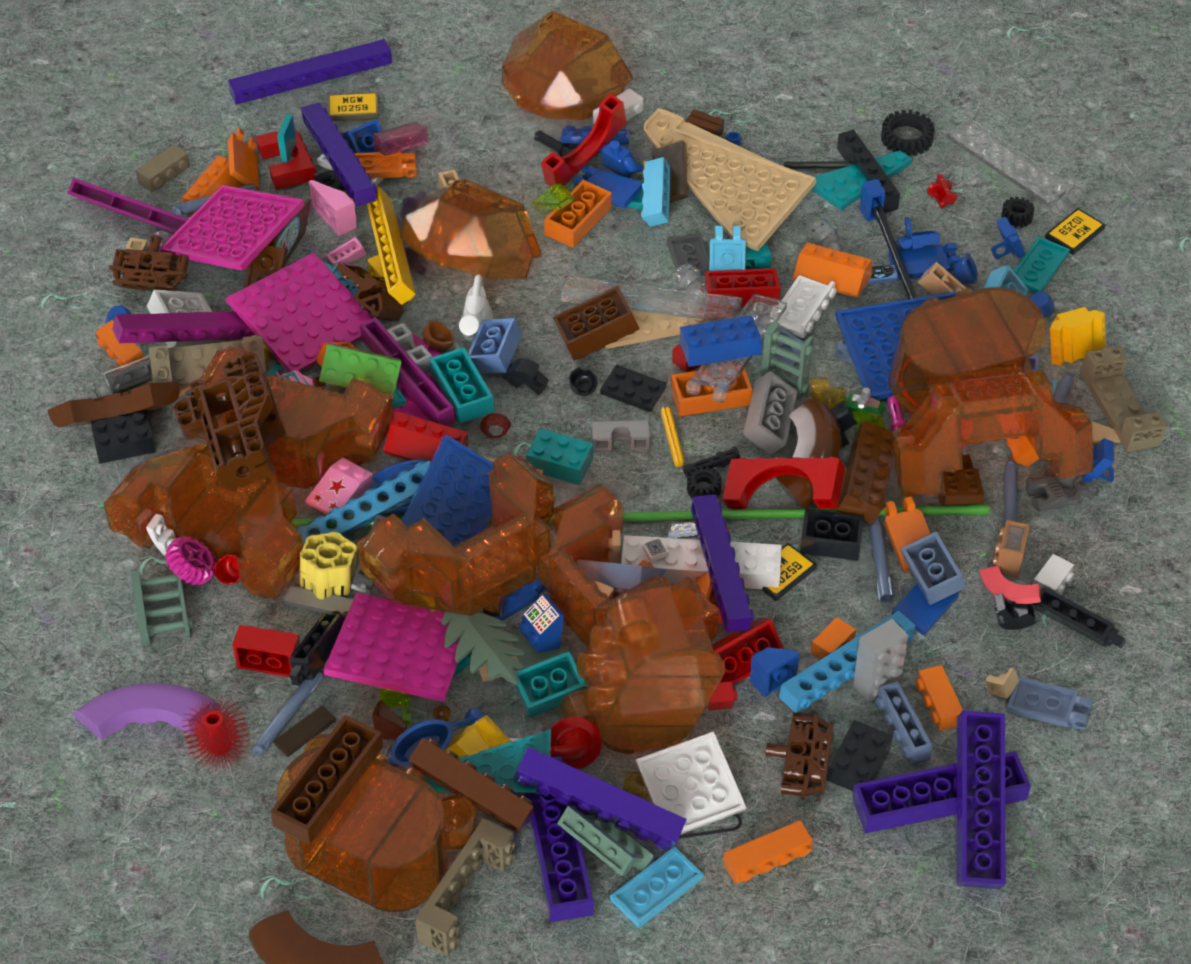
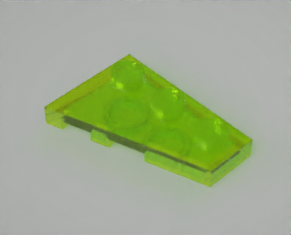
[531,183,575,209]

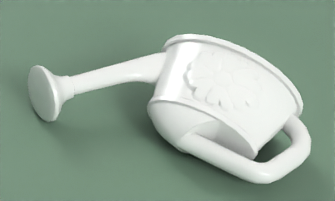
[459,274,493,343]

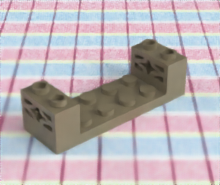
[148,335,266,385]
[1080,346,1168,452]
[415,818,516,956]

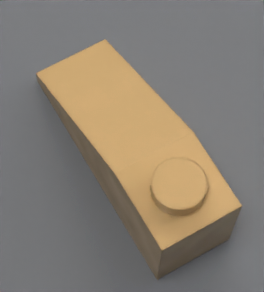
[918,262,968,295]

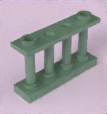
[761,320,814,400]
[131,571,193,646]
[557,806,655,876]

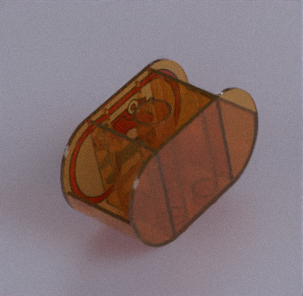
[889,287,1047,421]

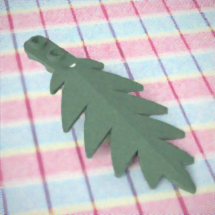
[434,589,524,685]

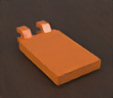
[228,127,259,191]
[354,152,417,178]
[884,496,931,573]

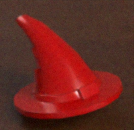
[550,716,602,769]

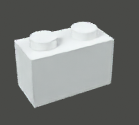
[1033,554,1074,595]

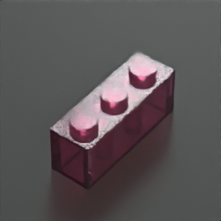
[373,122,428,156]

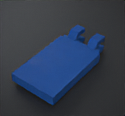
[572,165,643,209]
[888,243,961,280]
[480,563,549,621]
[891,577,964,636]

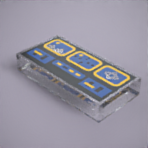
[668,522,699,540]

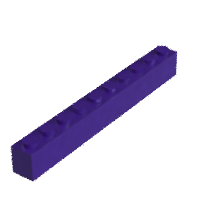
[228,39,392,105]
[301,102,378,206]

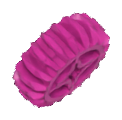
[165,536,216,586]

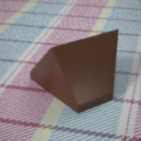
[372,700,407,740]

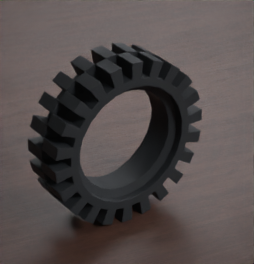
[881,110,935,156]

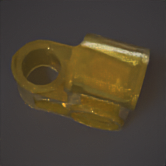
[810,377,847,409]

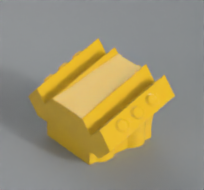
[1050,307,1106,366]
[443,715,512,759]

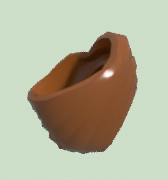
[422,321,454,352]

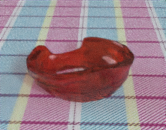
[480,413,511,438]

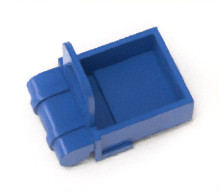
[896,217,940,249]
[991,217,1025,259]
[1081,438,1114,483]

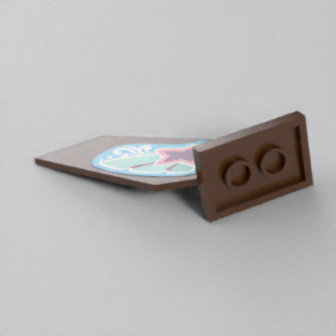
[244,199,312,288]

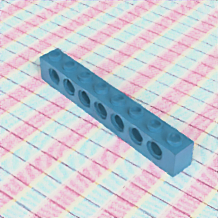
[292,460,430,552]
[779,611,916,713]

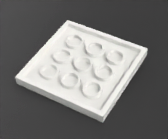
[635,732,746,834]

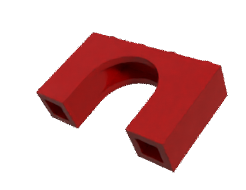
[256,128,317,190]

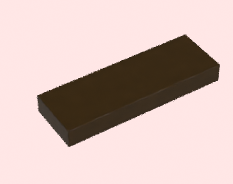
[274,706,336,757]

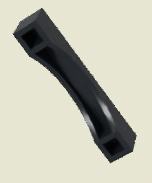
[837,130,900,213]

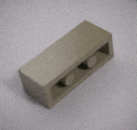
[136,144,190,192]

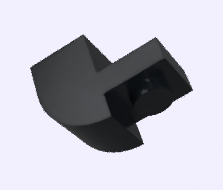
[503,359,549,395]
[831,401,857,447]
[994,593,1036,630]

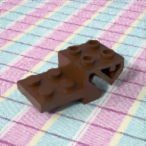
[336,262,404,321]
[932,455,984,505]

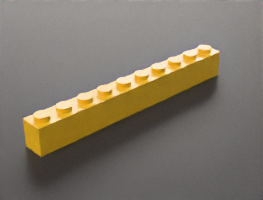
[367,186,416,305]

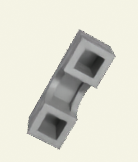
[387,323,432,375]
[592,420,650,451]

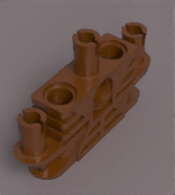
[109,235,189,291]
[765,711,834,800]

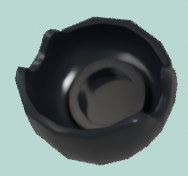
[569,367,598,396]

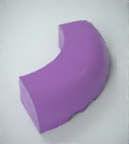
[74,683,221,740]

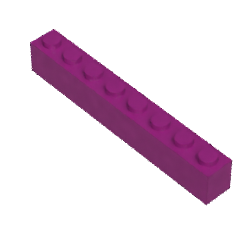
[67,178,188,233]
[112,311,255,344]
[360,317,455,426]

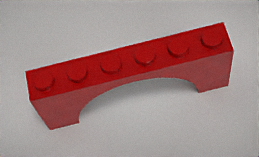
[541,93,627,193]
[722,457,845,509]

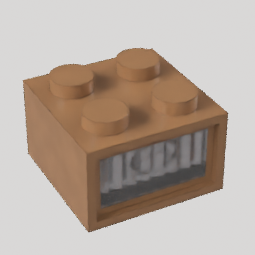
[993,520,1030,579]

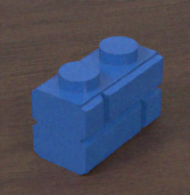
[860,179,886,221]

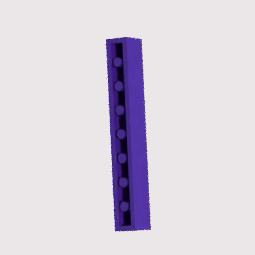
[691,495,754,632]

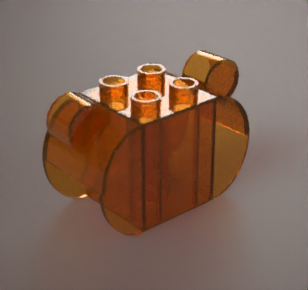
[560,583,725,754]
[277,734,477,912]

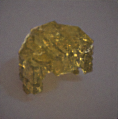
[623,771,652,803]

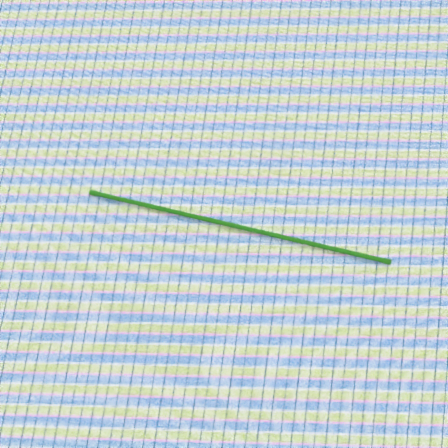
[291,504,989,529]

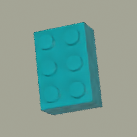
[526,428,593,485]
[514,651,586,718]

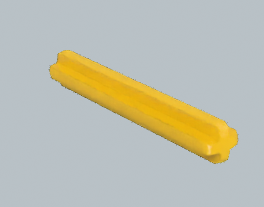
[661,407,684,467]

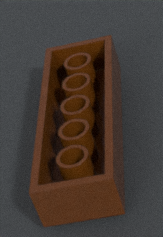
[837,420,898,525]
[270,715,383,845]
[408,738,534,835]

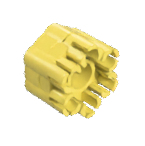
[300,532,357,600]

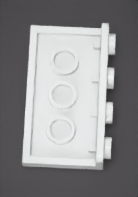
[768,275,837,339]

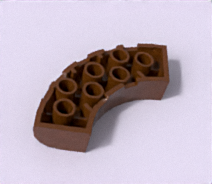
[48,382,180,427]
[776,398,842,509]
[249,910,383,964]

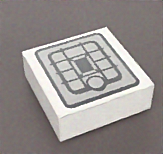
[642,537,669,562]

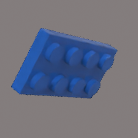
[561,126,629,144]

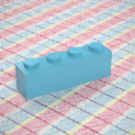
[641,157,671,227]

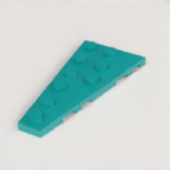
[811,150,912,211]
[421,729,551,794]

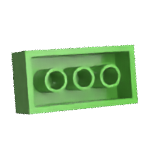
[319,342,401,398]

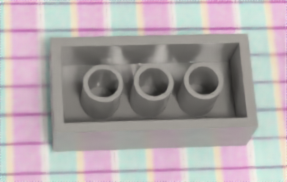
[743,371,797,455]
[853,619,908,703]

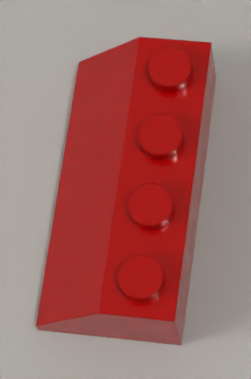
[705,268,780,310]
[384,411,469,461]
[695,618,784,686]

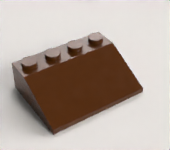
[553,286,640,361]

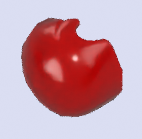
[214,554,247,585]

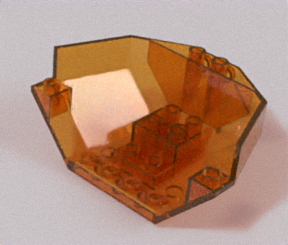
[502,11,633,120]
[400,178,542,279]

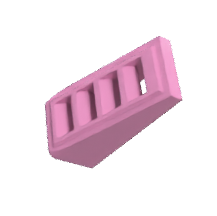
[326,237,367,267]

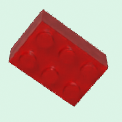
[232,625,300,677]

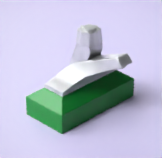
[846,388,886,421]

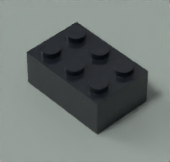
[91,410,156,464]
[800,509,864,561]
[827,720,893,791]

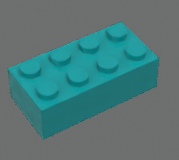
[430,347,494,424]

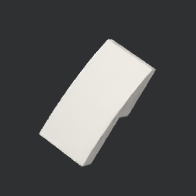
[146,513,176,556]

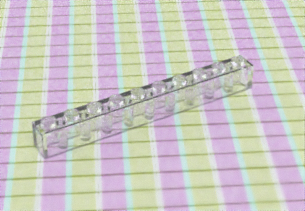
[561,276,742,321]

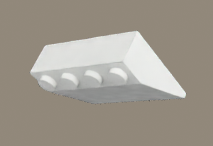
[147,290,223,348]

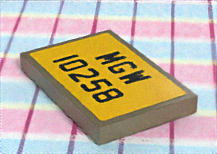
[328,92,379,121]

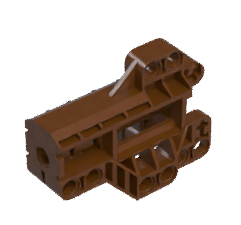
[174,352,286,491]

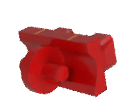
[927,174,957,208]

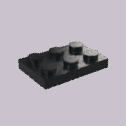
[600,365,666,412]

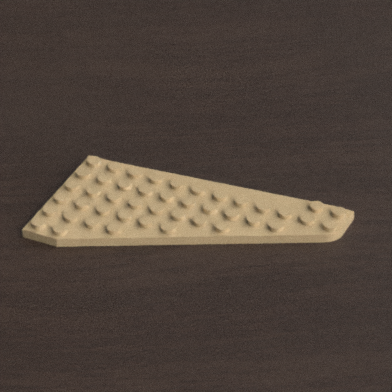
[644,108,817,251]

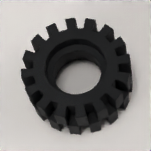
[1001,197,1035,228]
[687,466,722,498]

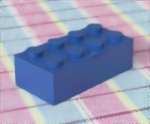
[680,315,761,367]

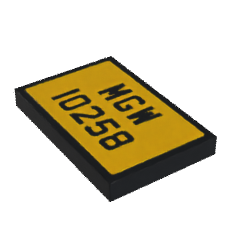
[1045,208,1106,255]
[761,543,817,601]

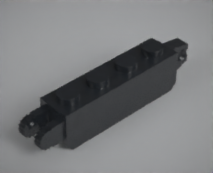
[1029,584,1126,648]
[289,611,348,686]

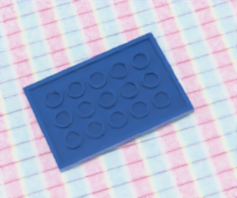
[396,435,511,572]

